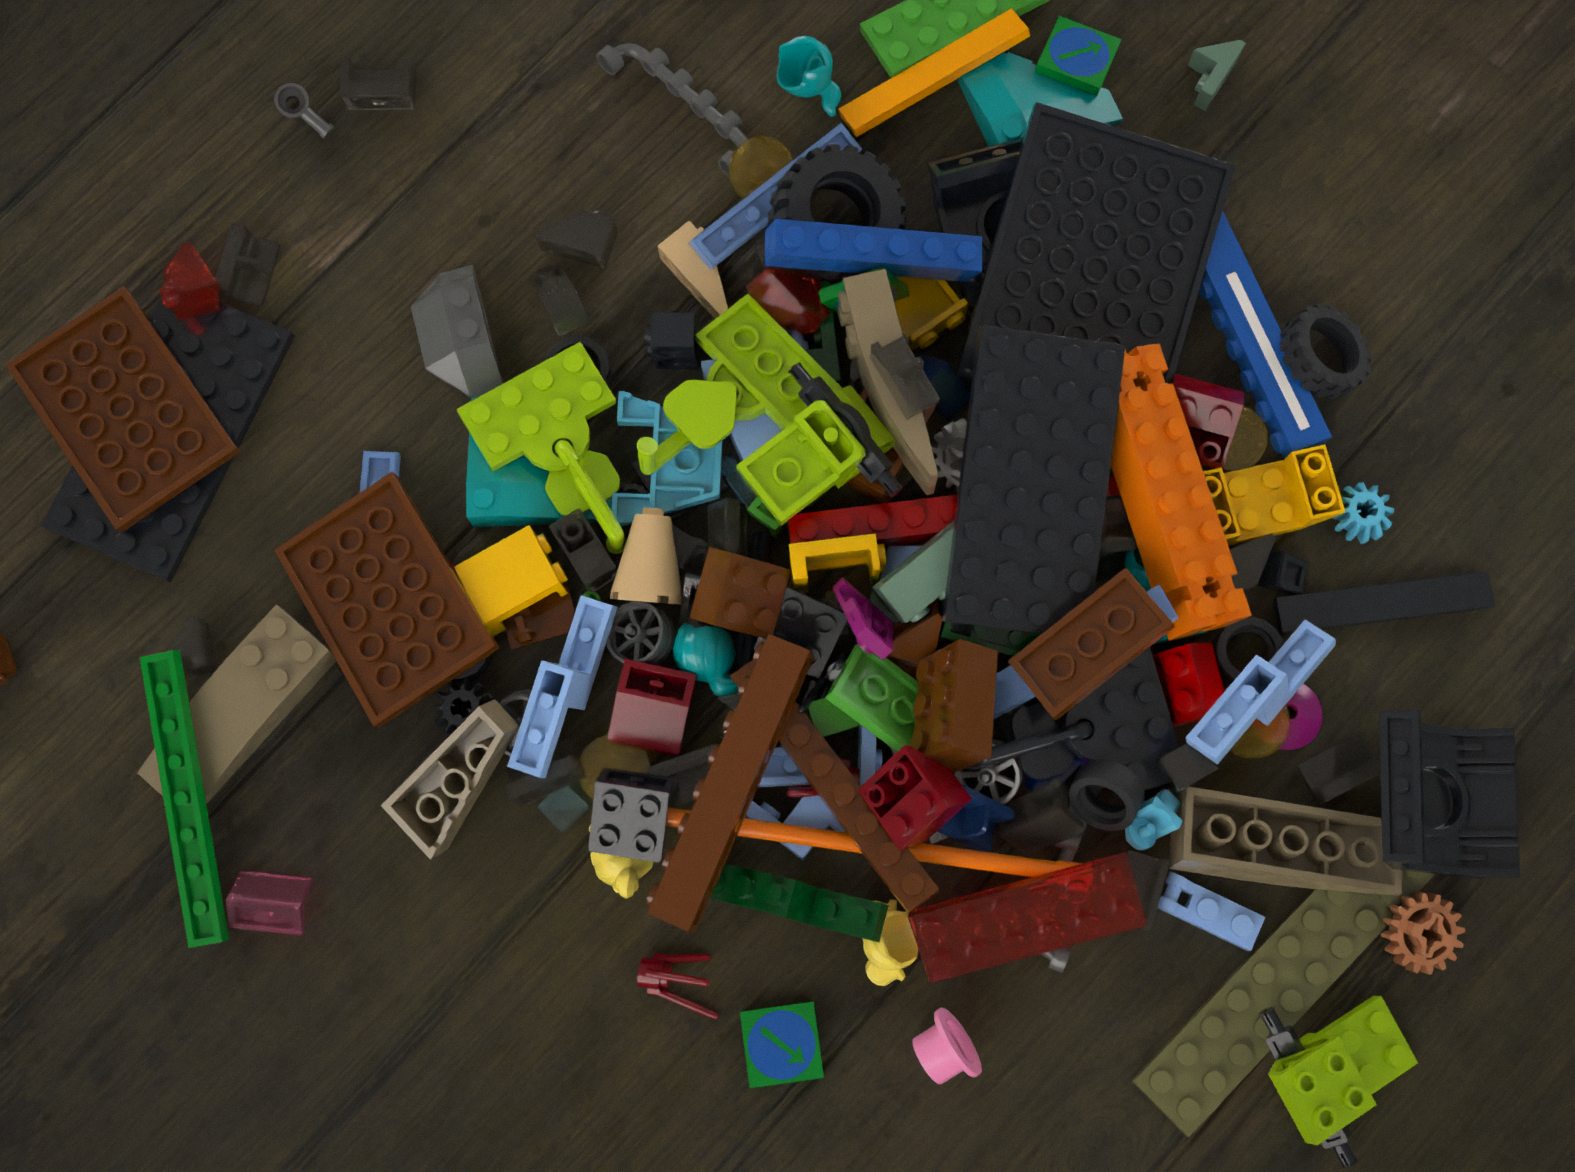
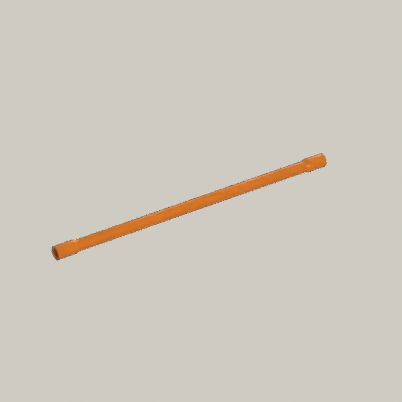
[666,807,1093,887]

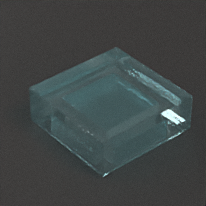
[537,781,590,833]

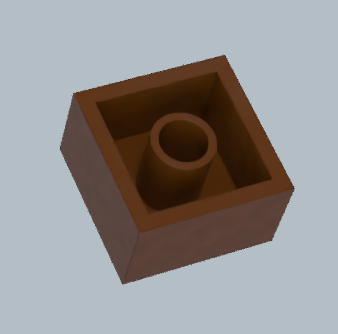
[690,547,791,639]

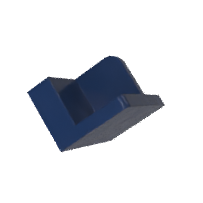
[937,785,1015,852]

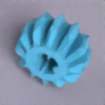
[1332,482,1394,544]

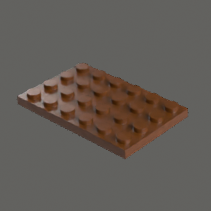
[5,286,240,533]
[274,472,499,728]

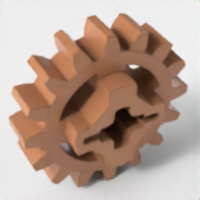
[1381,891,1465,975]

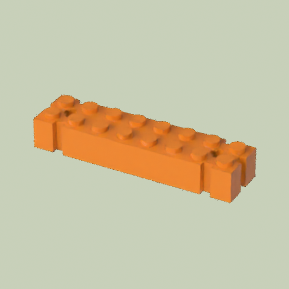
[1111,343,1252,640]

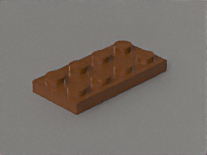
[1008,568,1175,721]

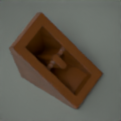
[887,598,942,662]

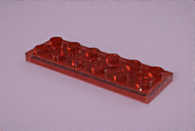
[908,852,1147,983]

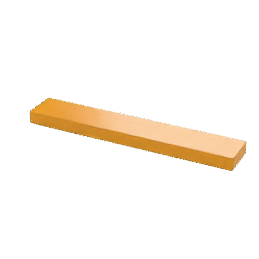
[838,8,1030,137]

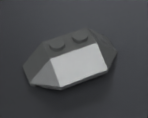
[411,265,503,398]

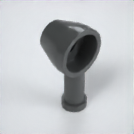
[274,83,334,139]

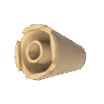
[610,507,683,605]

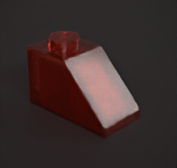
[160,242,219,320]
[746,267,830,334]

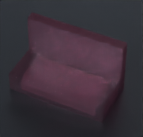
[226,871,313,936]

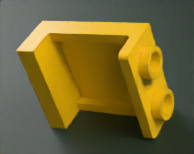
[894,276,969,352]
[454,525,568,636]
[789,534,886,593]

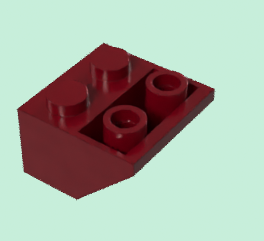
[1172,374,1244,469]
[607,659,696,757]
[858,745,972,851]

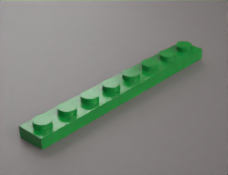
[139,650,229,948]

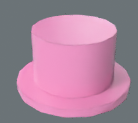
[913,1007,982,1085]

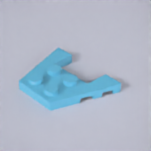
[612,391,723,526]

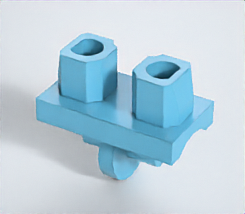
[1125,789,1183,850]

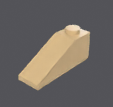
[658,221,728,319]

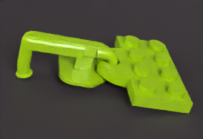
[637,294,842,475]
[456,342,626,554]

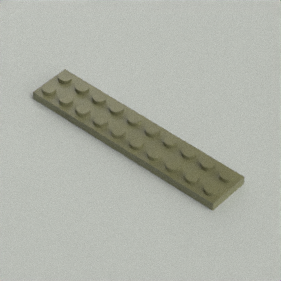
[1131,817,1435,1137]

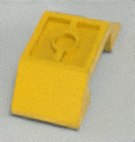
[1203,445,1345,545]

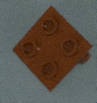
[503,563,575,650]

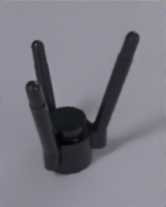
[798,650,849,713]

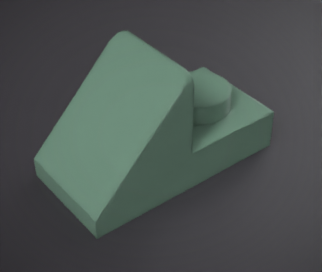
[1188,40,1246,111]

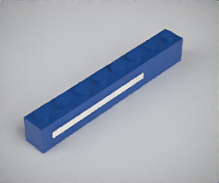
[1199,210,1332,460]

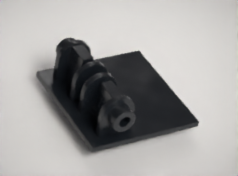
[753,586,847,679]

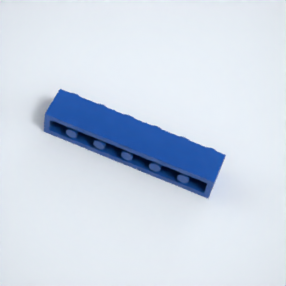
[765,219,982,282]

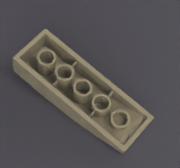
[837,269,938,495]
[138,604,336,804]
[1169,786,1402,895]

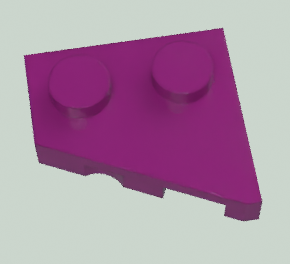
[833,577,893,660]

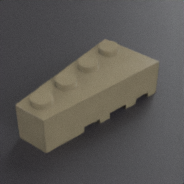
[381,700,520,860]

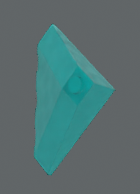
[957,52,1123,147]
[466,396,612,527]

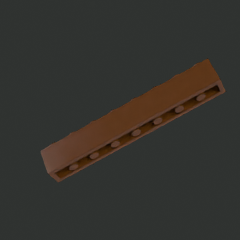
[646,634,814,933]

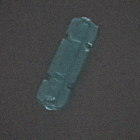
[721,454,757,518]

